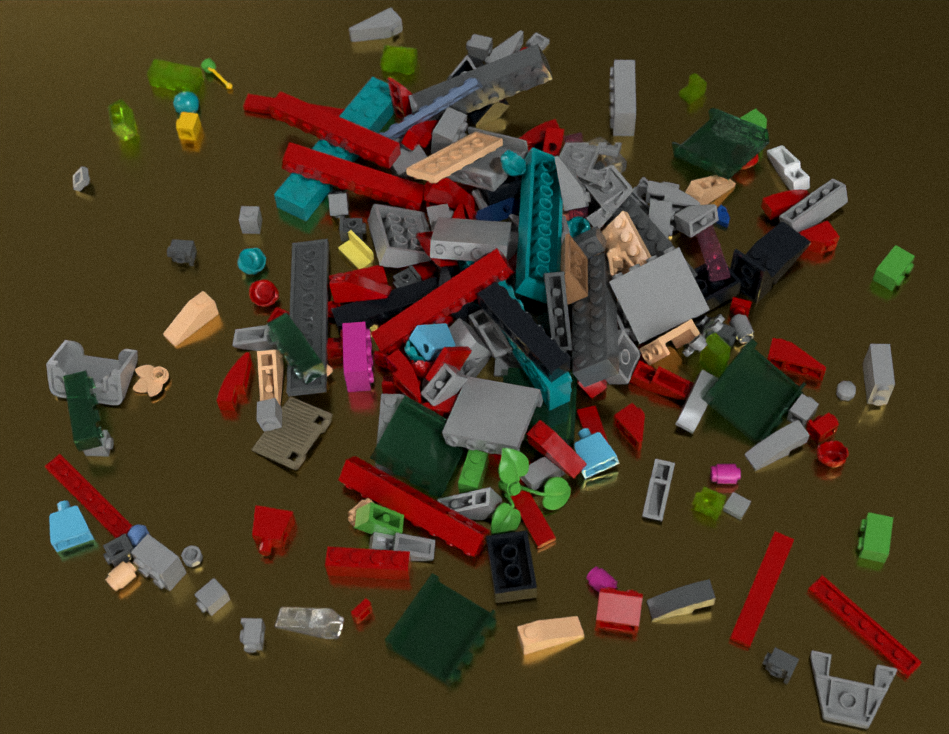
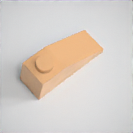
[685,173,736,205]
[163,291,219,347]
[257,350,284,405]
[517,616,584,655]

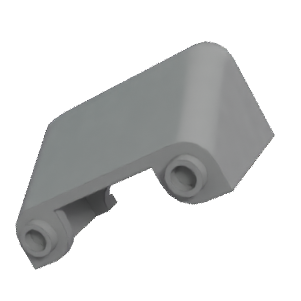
[46,340,138,405]

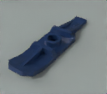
[475,198,520,222]

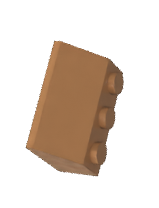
[560,233,588,305]

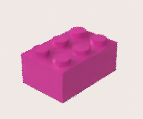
[342,322,374,392]

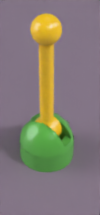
[201,58,232,89]

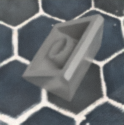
[449,318,491,361]

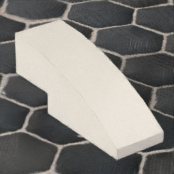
[767,145,810,190]

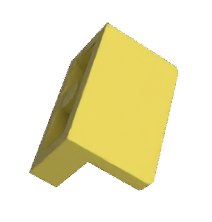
[338,230,375,270]

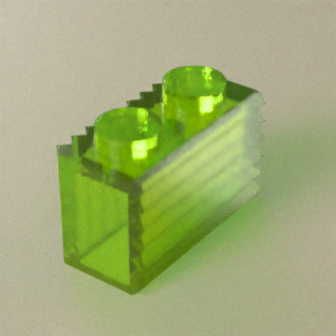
[380,45,418,74]
[108,99,137,141]
[699,332,731,376]

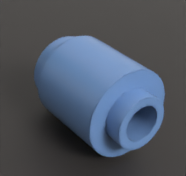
[127,525,151,549]

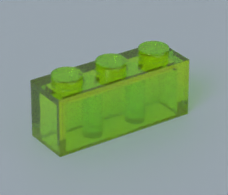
[147,59,204,95]

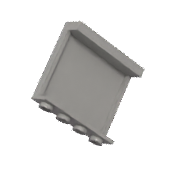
[446,127,529,192]
[430,217,512,261]
[609,246,710,344]
[442,376,543,455]

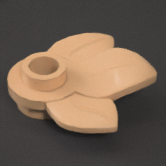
[133,365,169,397]

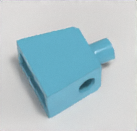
[409,323,455,361]
[574,428,619,479]
[49,501,94,552]

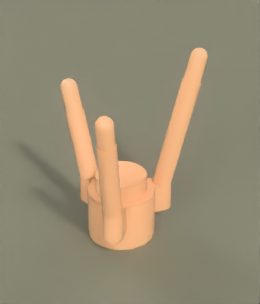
[606,248,634,276]

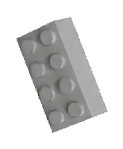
[609,60,636,136]

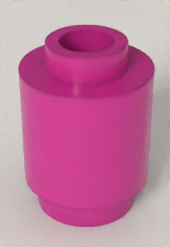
[710,464,741,484]
[586,567,618,593]

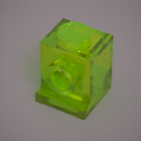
[693,487,727,521]

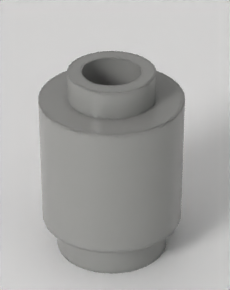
[729,314,754,343]

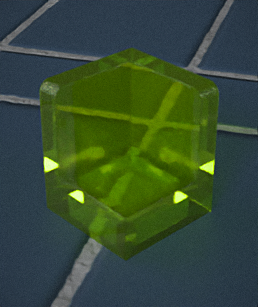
[679,73,707,104]

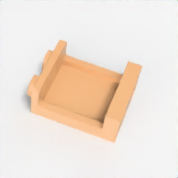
[639,319,700,365]

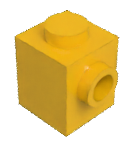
[176,112,201,141]

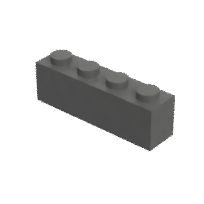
[543,271,572,351]

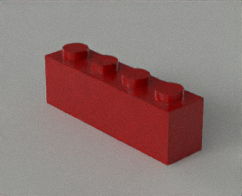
[325,546,411,580]

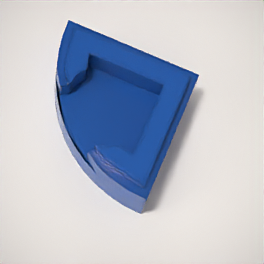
[716,205,730,228]

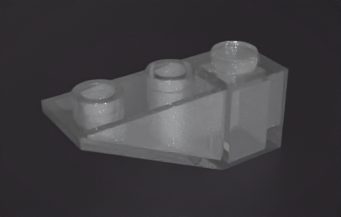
[275,607,344,639]

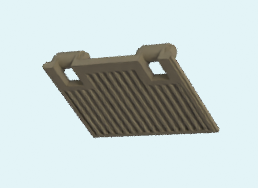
[251,396,333,470]

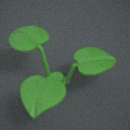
[491,448,571,535]

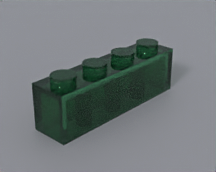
[267,312,326,385]
[63,370,104,452]

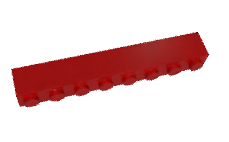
[269,91,401,169]
[281,142,424,211]
[371,248,514,355]
[338,456,491,557]

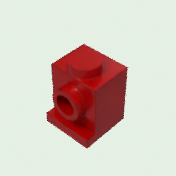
[805,412,839,445]

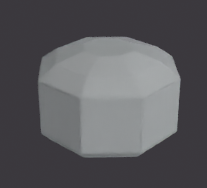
[836,381,856,401]
[181,545,203,567]

